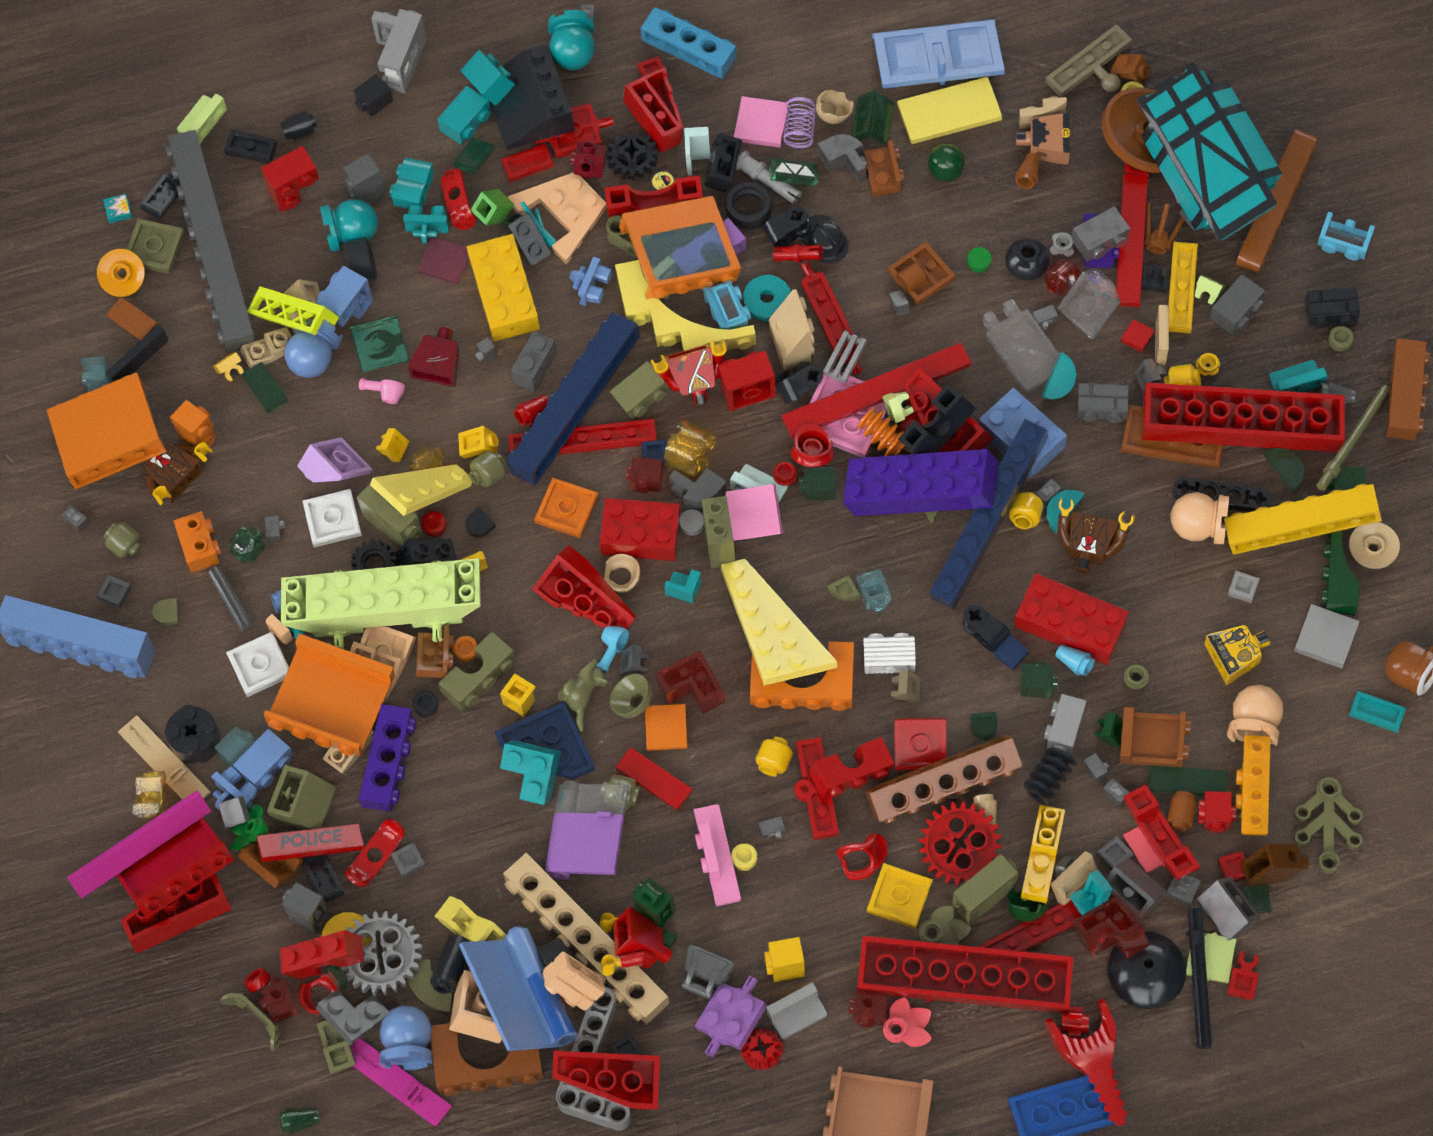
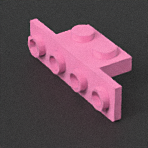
[694,804,741,907]

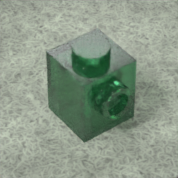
[799,466,835,501]
[1020,662,1058,698]

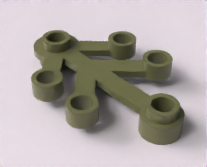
[1294,777,1363,874]

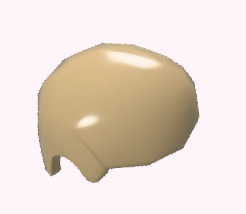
[816,90,854,124]

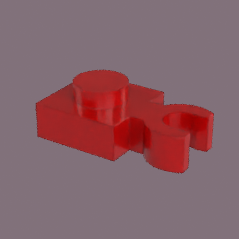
[1227,951,1259,1001]

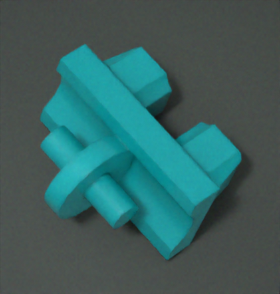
[403,205,449,244]

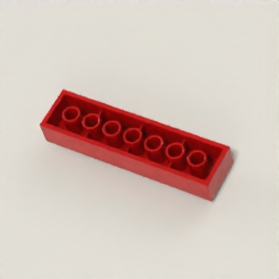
[1141,383,1345,452]
[857,936,1073,1013]

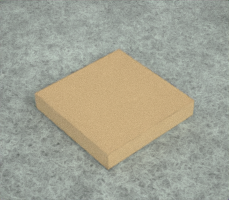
[1155,305,1169,367]

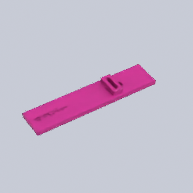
[352,1039,452,1127]

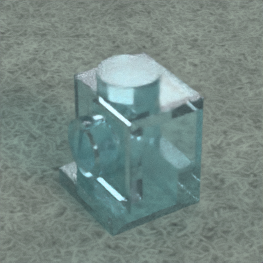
[80,356,110,392]
[857,569,891,612]

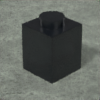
[354,74,393,117]

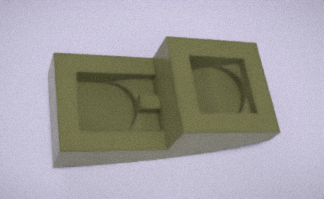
[316,1020,356,1074]

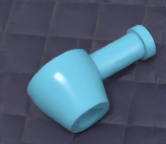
[596,626,630,672]

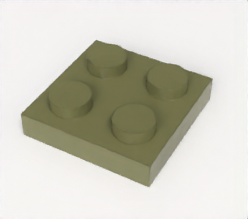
[127,218,185,274]

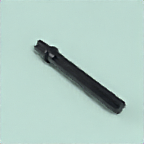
[1186,908,1212,1049]

